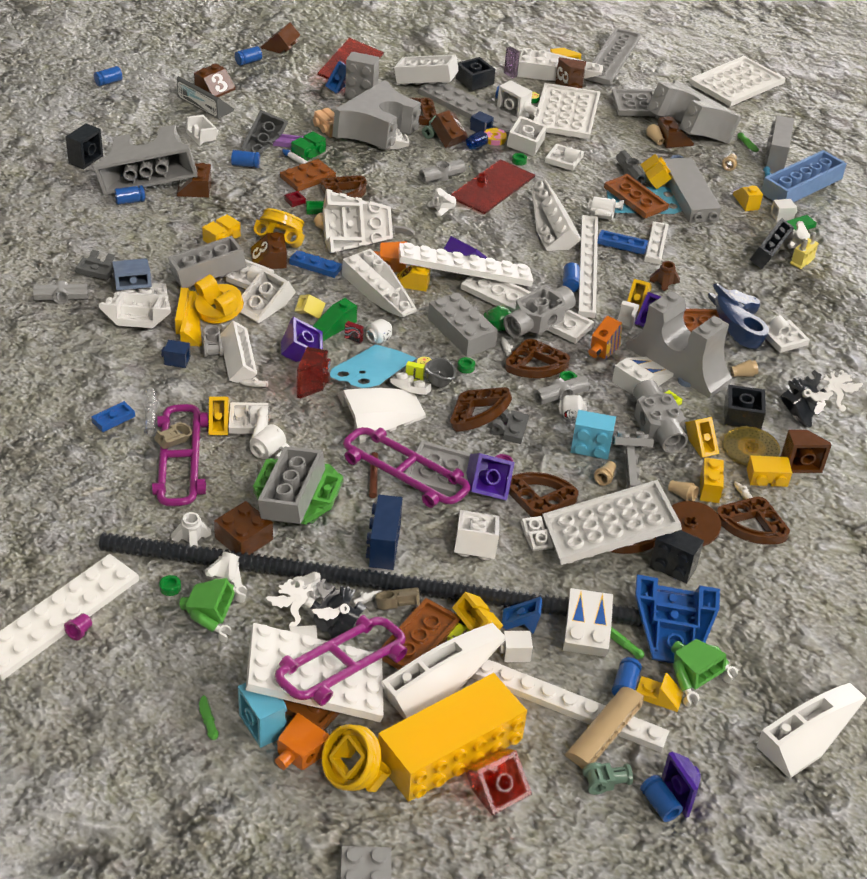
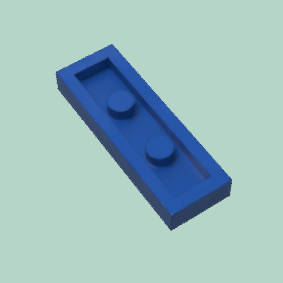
[597,230,648,254]
[289,250,342,278]

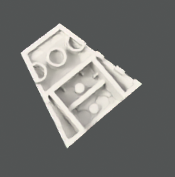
[323,189,393,253]
[99,283,171,328]
[338,388,426,444]

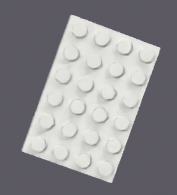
[689,56,786,107]
[534,83,600,139]
[542,480,682,565]
[246,623,383,722]

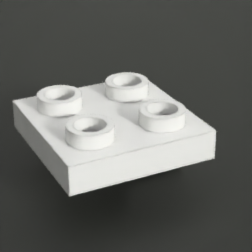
[545,144,584,171]
[226,259,274,289]
[766,316,810,353]
[229,402,269,434]

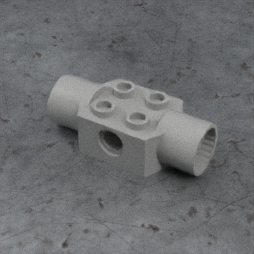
[504,286,576,338]
[633,380,688,453]

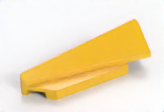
[175,288,202,346]

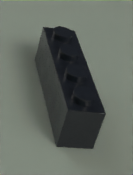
[749,218,794,269]

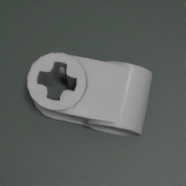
[203,325,223,357]

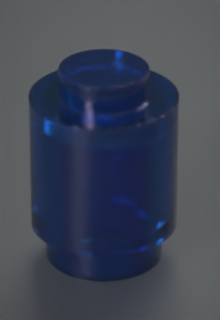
[466,130,488,150]

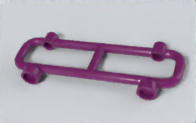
[152,404,209,506]
[343,427,470,508]
[275,615,407,706]

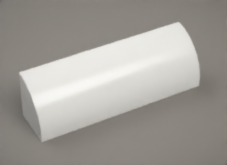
[220,321,257,383]

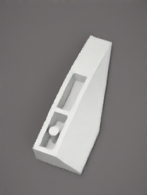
[517,48,603,81]
[532,177,582,251]
[342,249,417,317]
[382,623,506,719]
[756,683,866,779]

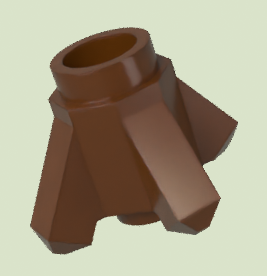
[649,261,680,291]

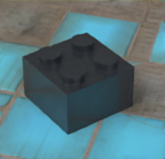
[455,57,496,91]
[66,123,103,170]
[724,384,766,430]
[649,530,704,584]

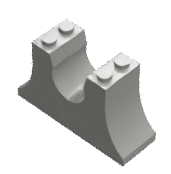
[332,80,421,150]
[647,80,742,143]
[94,125,197,195]
[626,291,732,399]

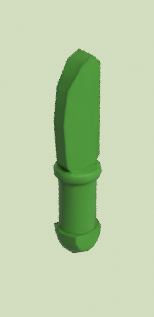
[737,132,759,152]
[610,627,644,659]
[199,695,219,740]

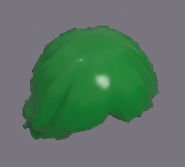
[483,305,512,331]

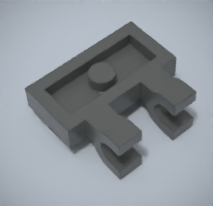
[75,250,115,280]
[491,410,529,444]

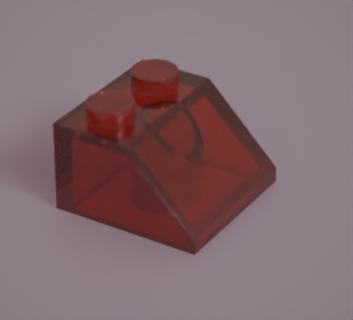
[297,347,331,399]
[464,748,532,816]

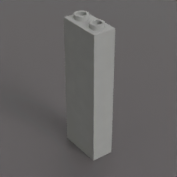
[664,157,721,223]

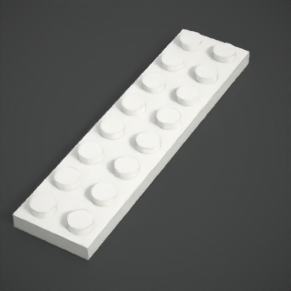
[398,243,533,287]
[461,276,594,344]
[0,554,139,681]

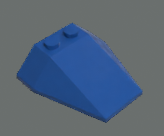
[635,574,720,664]

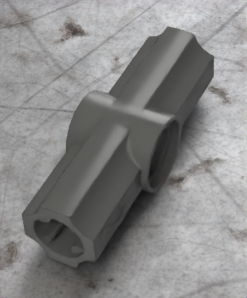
[616,150,647,184]

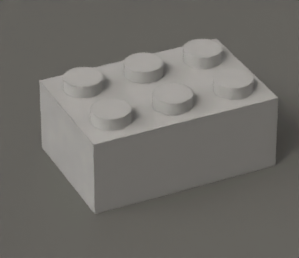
[345,52,379,100]

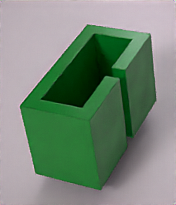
[291,131,326,161]

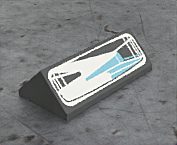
[177,76,234,119]

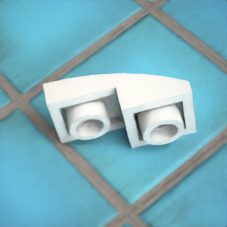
[390,373,431,395]
[521,516,553,551]

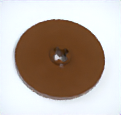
[671,501,721,547]

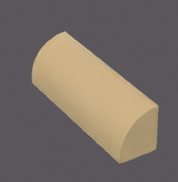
[564,687,644,769]

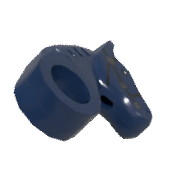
[708,283,769,349]

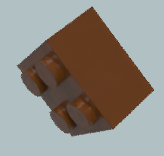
[214,501,273,555]

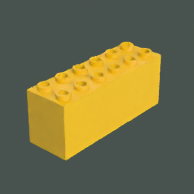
[378,673,527,802]

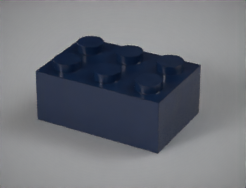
[366,494,403,570]

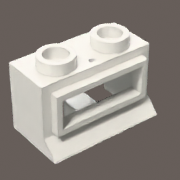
[186,115,218,146]

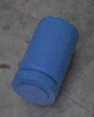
[235,46,262,66]
[94,66,123,86]
[231,150,260,168]
[114,185,145,205]
[563,262,580,292]
[612,657,642,696]
[640,775,683,822]

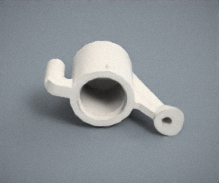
[587,196,624,221]
[250,407,290,459]

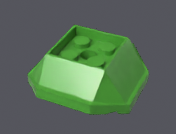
[253,458,343,524]

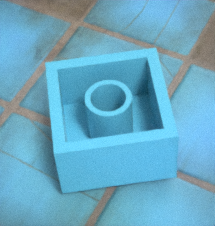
[570,410,616,460]
[238,683,287,748]

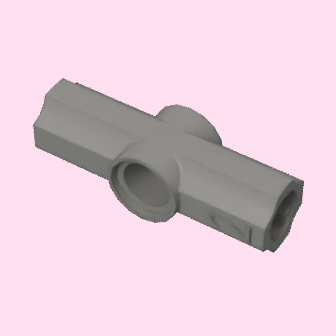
[419,159,466,183]
[33,281,89,304]
[534,375,589,405]

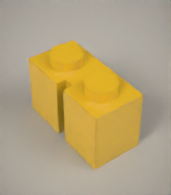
[640,154,672,189]
[202,214,241,244]
[746,455,792,487]
[700,457,724,503]
[452,592,503,631]

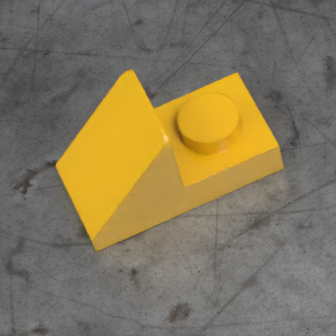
[636,673,684,712]

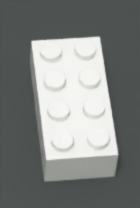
[394,55,458,85]

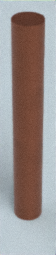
[369,452,378,498]

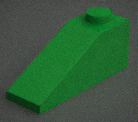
[313,298,357,341]

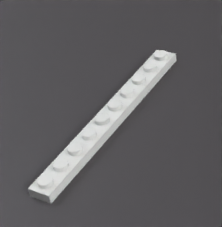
[578,215,598,318]
[471,659,670,753]

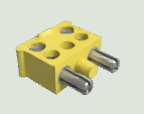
[790,232,819,269]

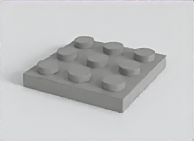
[611,89,658,117]
[403,441,470,496]

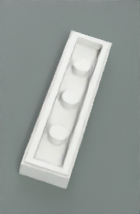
[644,222,669,264]

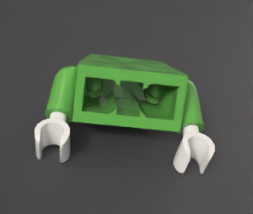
[179,578,247,643]
[671,640,738,707]

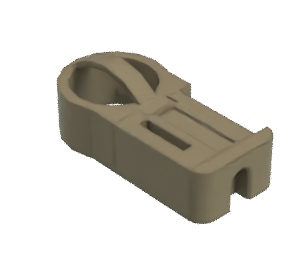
[154,422,192,449]
[375,588,420,610]

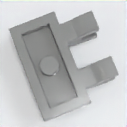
[612,430,654,447]

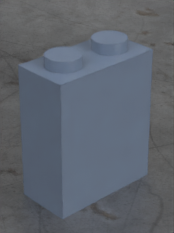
[112,258,152,290]

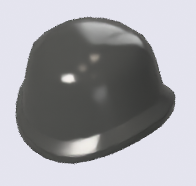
[425,357,456,387]

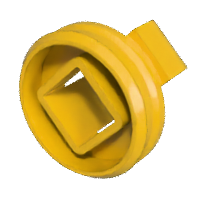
[254,208,305,248]
[194,274,244,324]
[322,724,391,792]

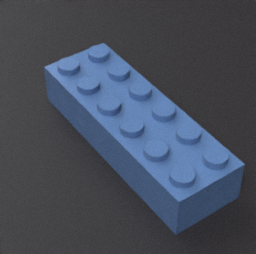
[761,150,847,202]

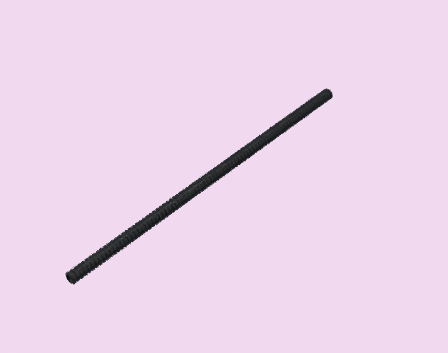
[99,532,642,627]

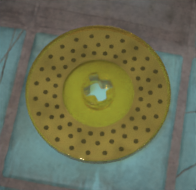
[723,426,780,466]

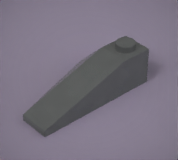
[240,110,288,154]

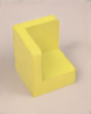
[295,294,326,319]

